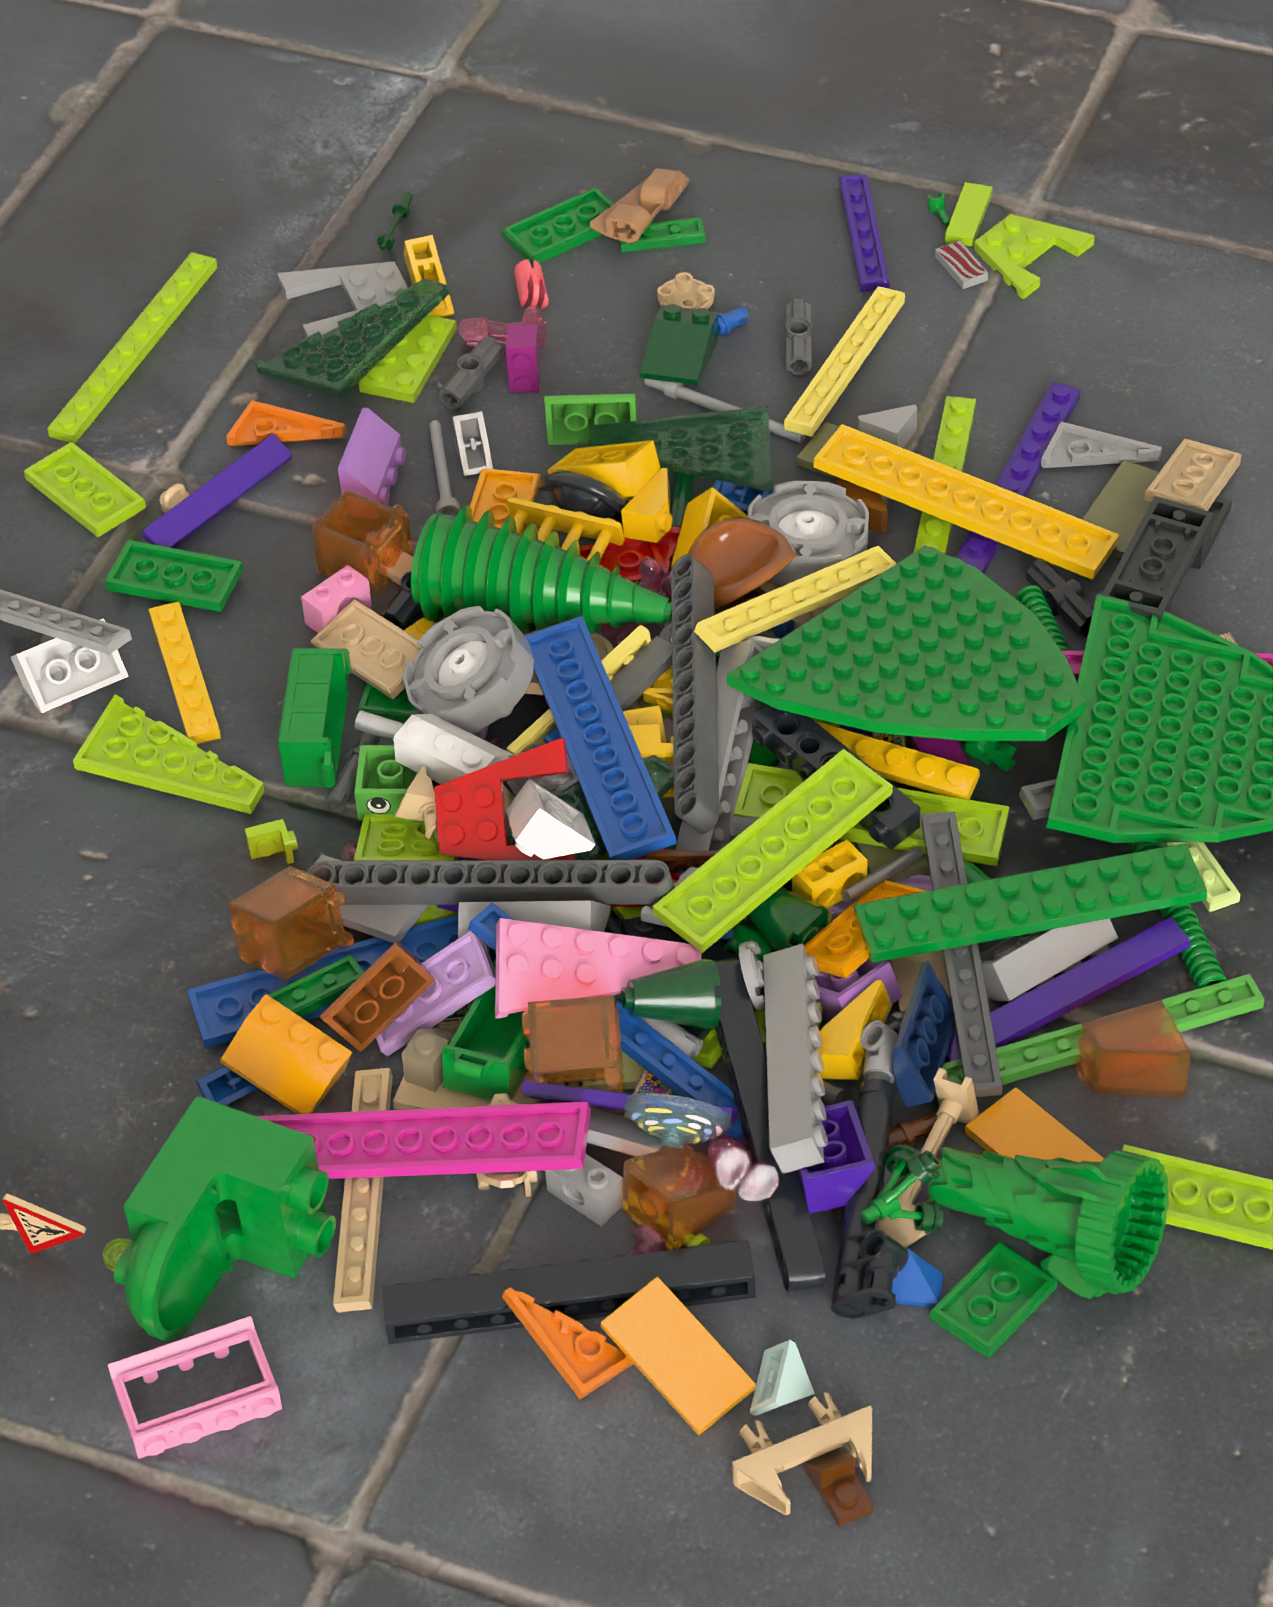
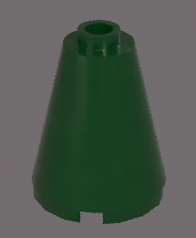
[747,887,832,952]
[621,959,722,1029]

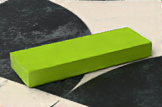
[945,182,993,247]

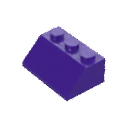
[798,1100,875,1214]

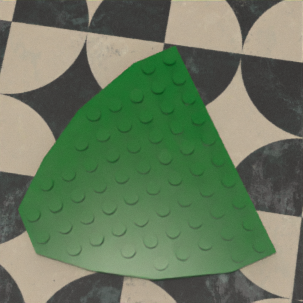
[727,545,1085,741]
[1046,594,1273,843]

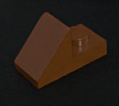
[803,1449,873,1527]

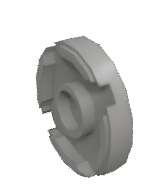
[739,941,765,1010]

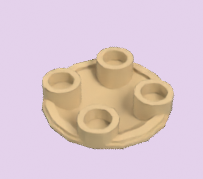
[657,272,715,310]

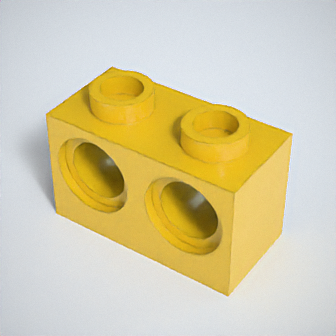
[792,840,867,908]

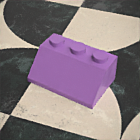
[338,408,406,518]

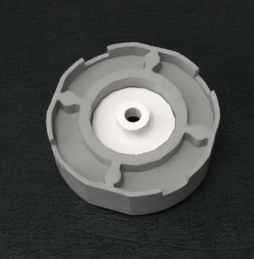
[748,481,869,586]
[403,606,534,733]

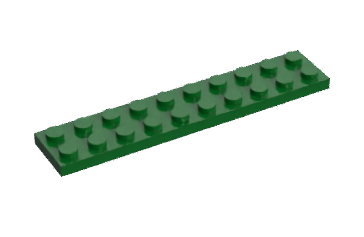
[854,843,1207,963]

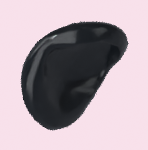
[538,471,630,519]

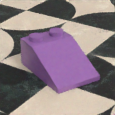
[815,958,903,1023]

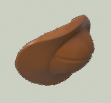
[688,517,797,608]

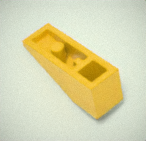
[403,235,454,318]
[621,468,672,543]
[818,980,892,1080]

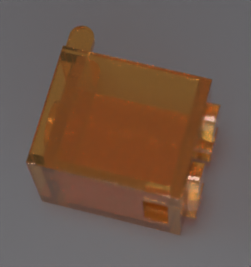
[312,490,413,597]
[229,866,354,980]
[522,995,624,1093]

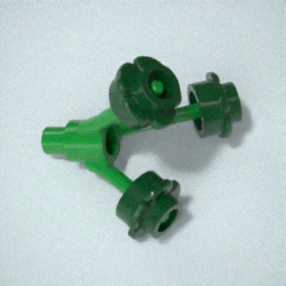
[860,1145,944,1235]

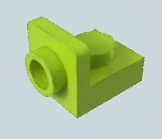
[245,819,298,864]

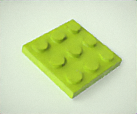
[354,814,458,861]

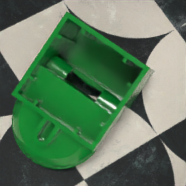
[114,1096,336,1342]

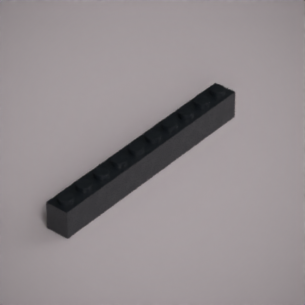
[382,1240,756,1344]

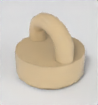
[159,483,189,513]

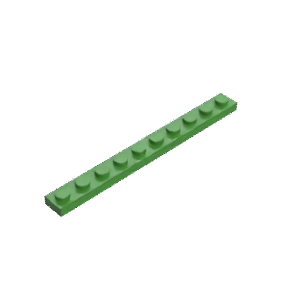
[934,974,1264,1104]

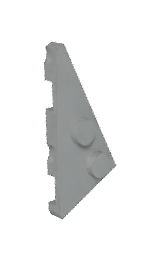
[1041,422,1162,468]

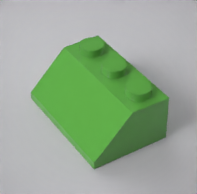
[544,394,638,445]

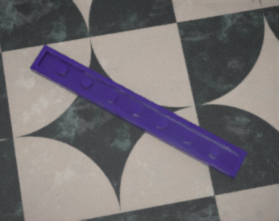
[945,917,1190,1063]

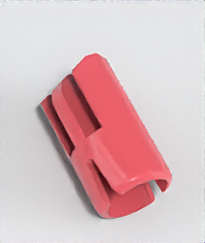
[514,259,549,309]

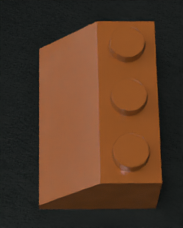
[320,941,435,1052]

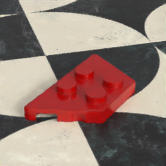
[580,526,680,587]

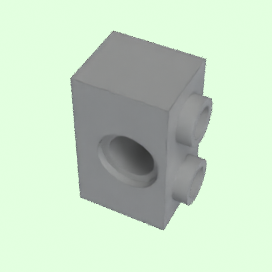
[545,1153,625,1227]

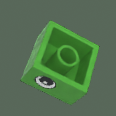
[354,745,418,820]

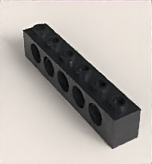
[752,704,920,850]

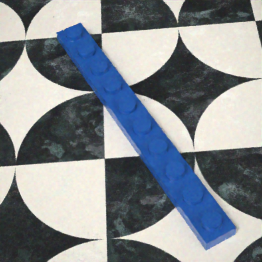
[468,902,744,1142]

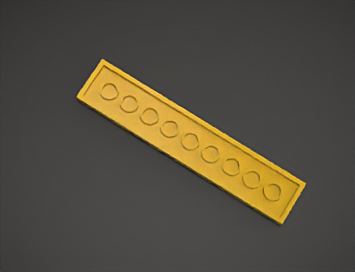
[813,424,1120,580]

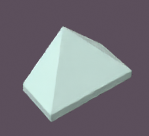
[750,1340,815,1416]

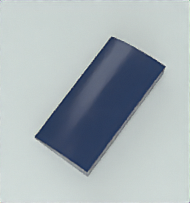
[893,961,955,1108]

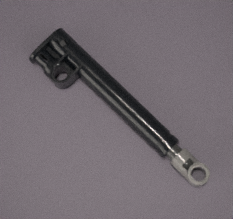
[831,1020,909,1319]

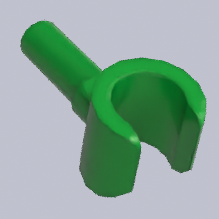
[928,191,950,227]

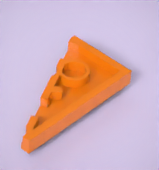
[226,400,346,446]
[502,1287,634,1399]

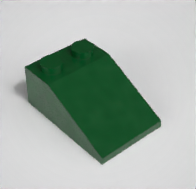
[640,304,718,385]

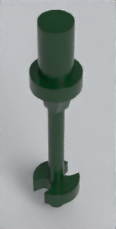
[377,192,413,251]

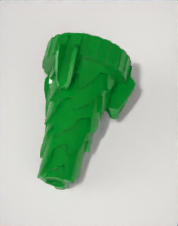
[928,1147,1169,1299]

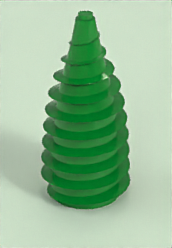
[411,505,672,636]

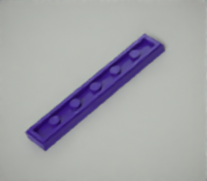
[839,174,889,292]
[141,434,293,548]
[521,1080,738,1125]

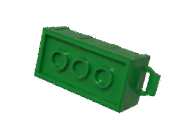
[278,648,352,788]
[442,960,559,1101]

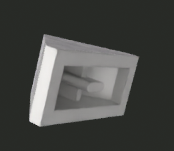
[858,404,917,448]
[452,411,493,476]

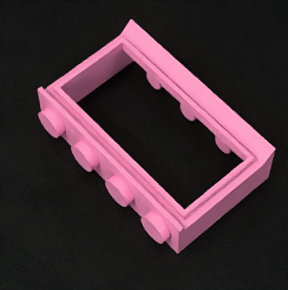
[108,1316,282,1459]

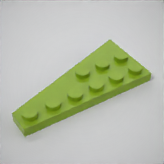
[73,694,265,814]

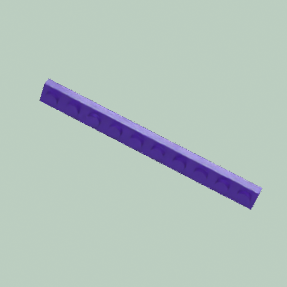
[955,382,1080,574]

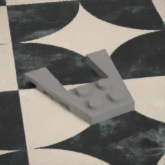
[277,261,413,351]

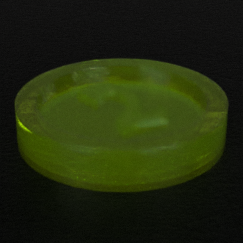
[102,1238,132,1271]

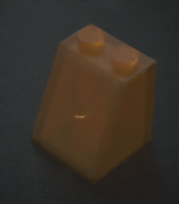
[1076,1000,1190,1098]
[622,1144,737,1250]

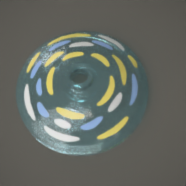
[624,1093,732,1148]

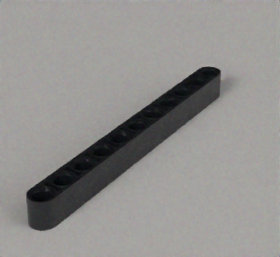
[714,958,825,1292]

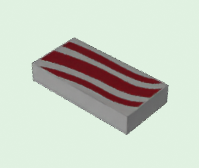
[935,241,988,289]

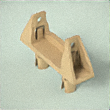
[395,766,515,846]
[732,1393,872,1516]

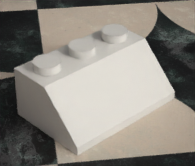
[10,618,129,713]
[394,714,514,784]
[506,779,595,859]

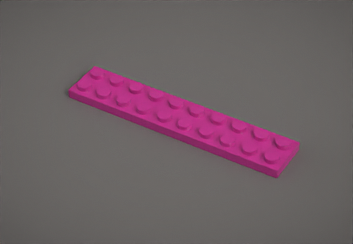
[256,1102,591,1179]

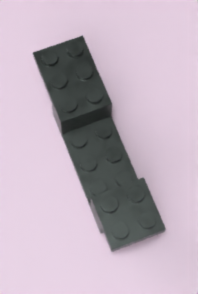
[1102,497,1232,623]

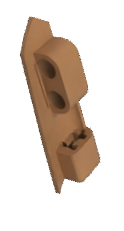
[590,168,689,243]

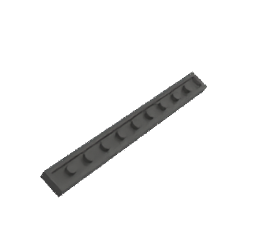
[921,812,1003,1097]

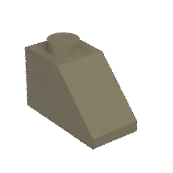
[402,1027,455,1092]

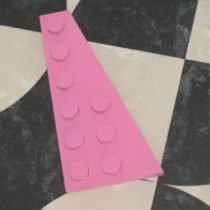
[495,918,701,1019]

